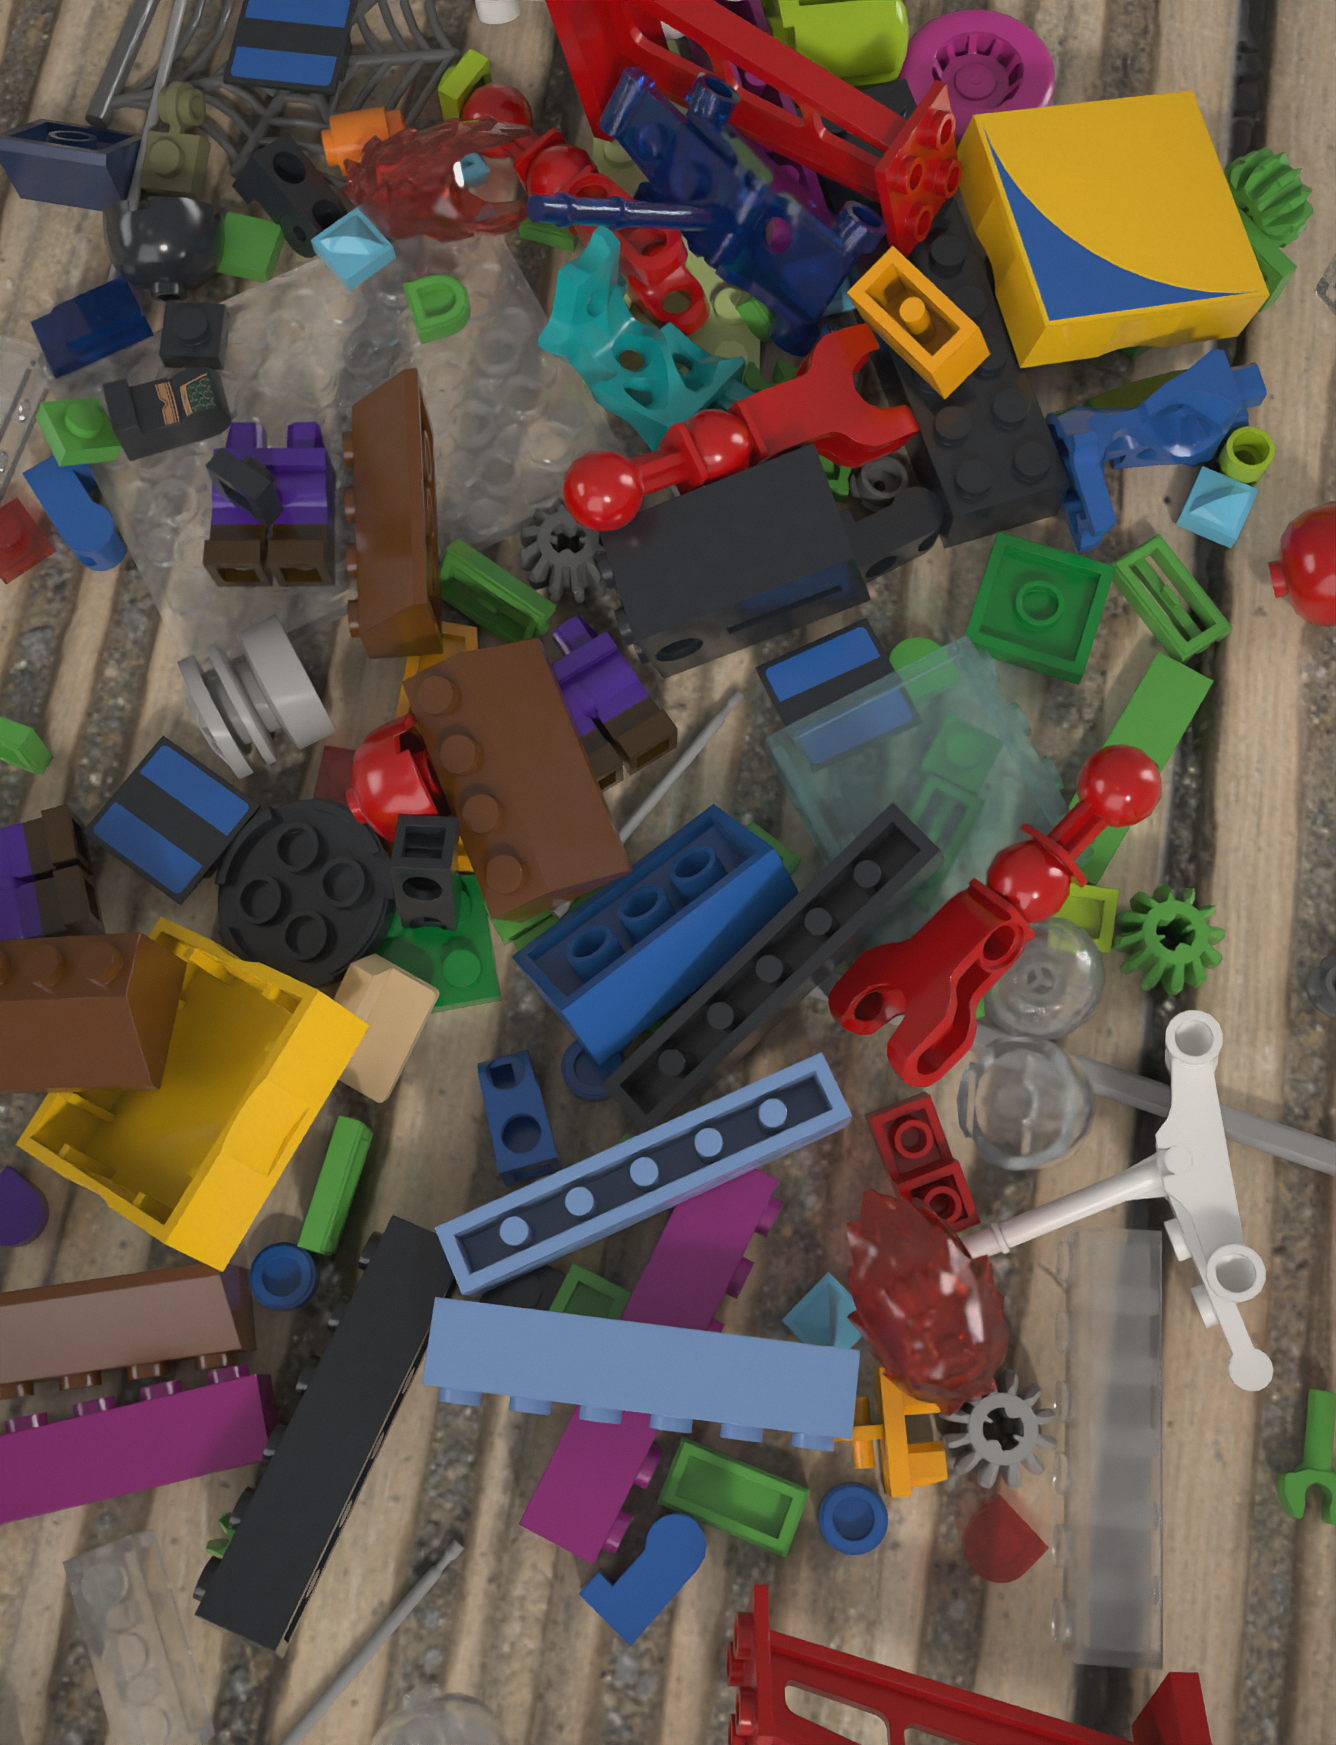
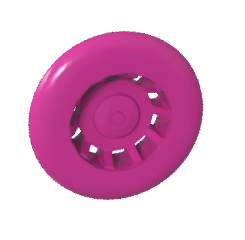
[897,9,1056,144]

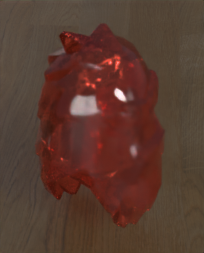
[342,116,544,244]
[846,1188,1009,1416]

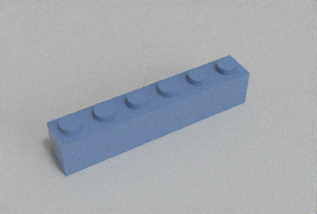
[435,1052,852,1298]
[422,1297,860,1452]

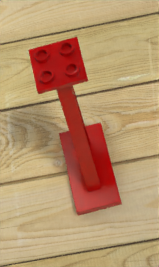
[545,0,962,258]
[726,1584,1212,1745]

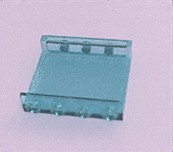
[765,635,1095,948]

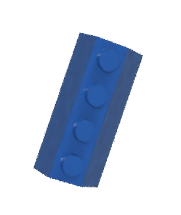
[512,804,799,1065]

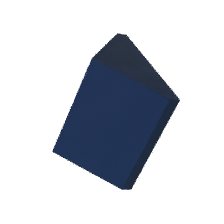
[0,118,143,212]

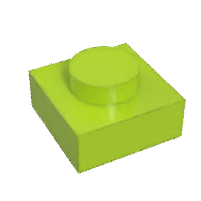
[438,48,492,135]
[1045,883,1120,954]

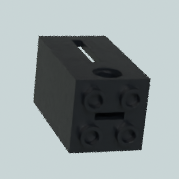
[596,443,871,679]

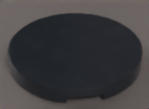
[214,797,396,989]

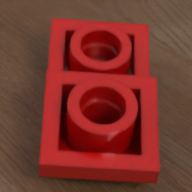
[864,1091,981,1247]

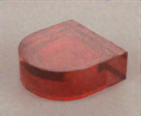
[962,1493,1049,1583]

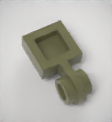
[139,81,211,201]

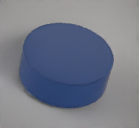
[561,1040,626,1102]
[249,1242,320,1311]
[817,1481,888,1555]

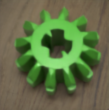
[1223,147,1314,248]
[1111,884,1226,995]

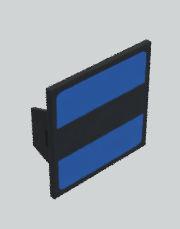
[223,0,359,96]
[755,618,923,776]
[82,735,261,906]

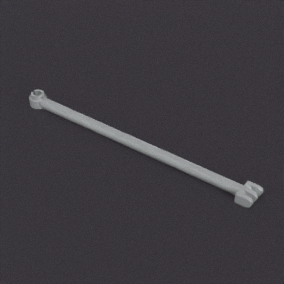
[808,970,1336,1177]

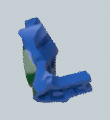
[1045,349,1267,554]

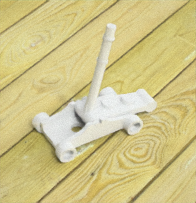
[893,1010,1273,1391]

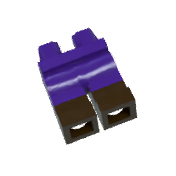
[202,422,337,587]
[551,615,678,793]
[0,804,106,940]

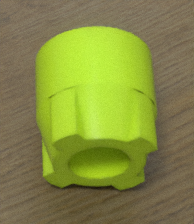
[1216,426,1275,487]

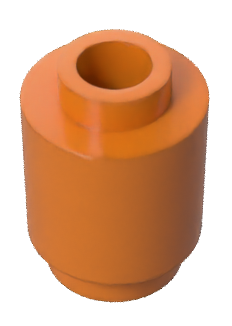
[321,105,411,177]

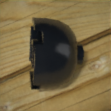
[102,196,225,302]

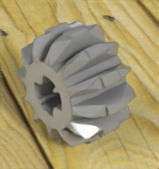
[939,1369,1058,1489]

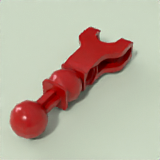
[461,82,711,336]
[563,323,920,532]
[828,744,1162,1087]

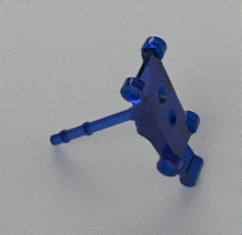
[527,67,887,357]

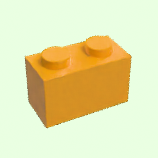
[847,246,990,399]

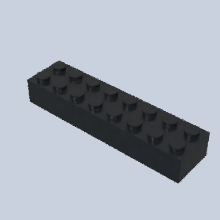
[795,78,1071,549]

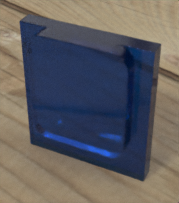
[30,278,154,380]

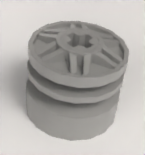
[177,614,337,780]

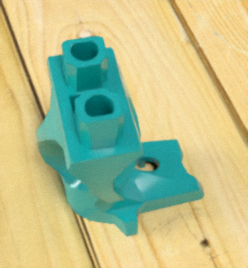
[538,225,755,451]

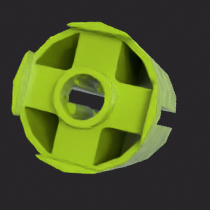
[760,0,910,101]

